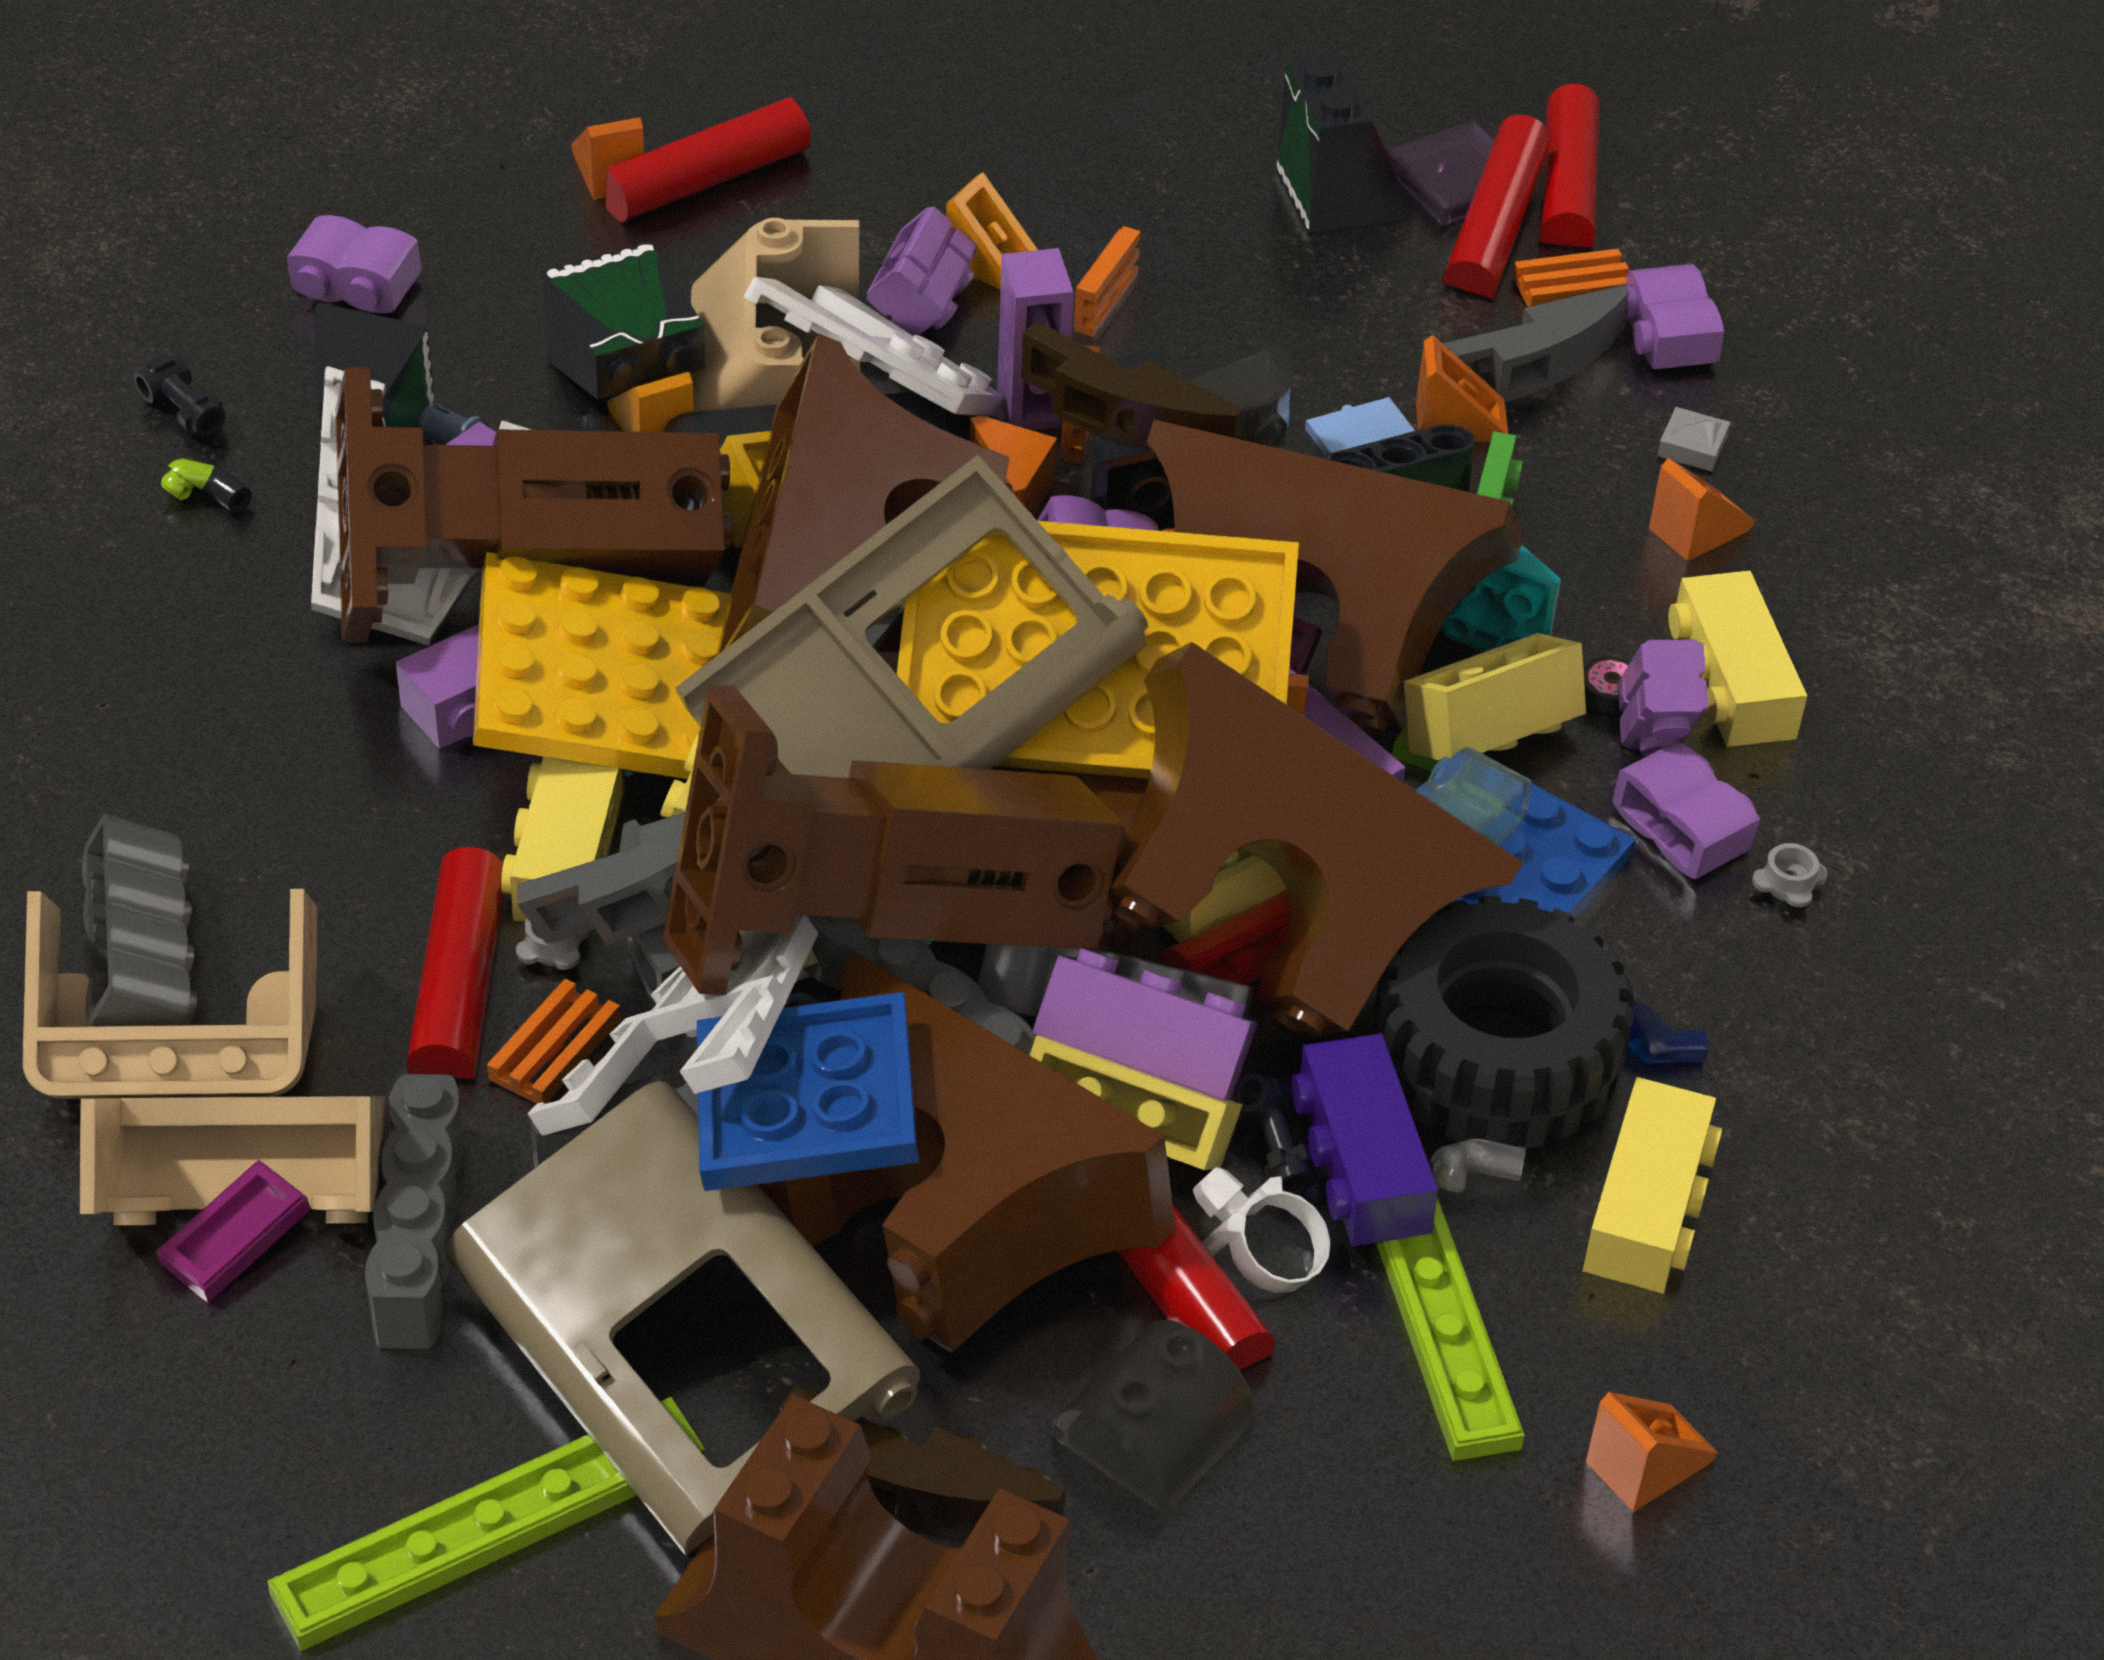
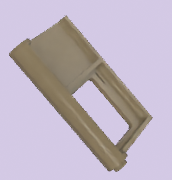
[675,454,1148,778]
[446,1081,920,1556]

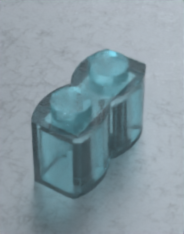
[1416,747,1532,845]

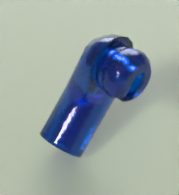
[1628,1001,1708,1063]

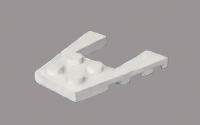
[744,277,1004,416]
[311,366,531,646]
[528,915,818,1136]

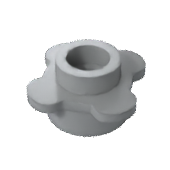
[1752,843,1827,907]
[516,918,589,970]

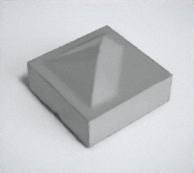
[1657,407,1731,472]

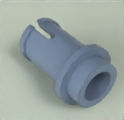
[418,403,493,445]

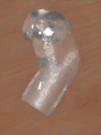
[1430,1138,1526,1193]

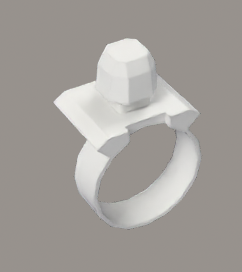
[1193,1167,1330,1293]

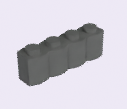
[82,813,197,1027]
[803,915,1036,1055]
[978,944,1255,1023]
[365,1074,465,1349]

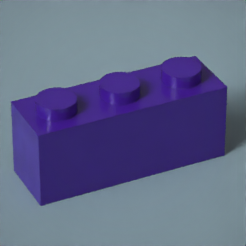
[1291,1033,1438,1247]

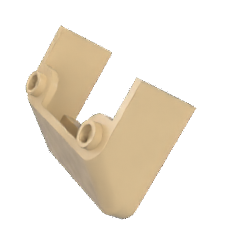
[690,218,860,412]
[23,889,317,1099]
[80,1096,390,1225]

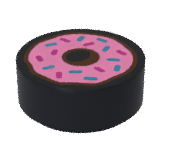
[1583,656,1630,714]

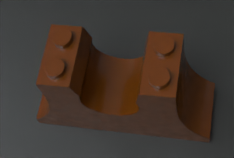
[716,333,1012,656]
[1147,420,1524,735]
[1109,642,1523,1039]
[758,954,1175,1353]
[654,1394,1101,1660]

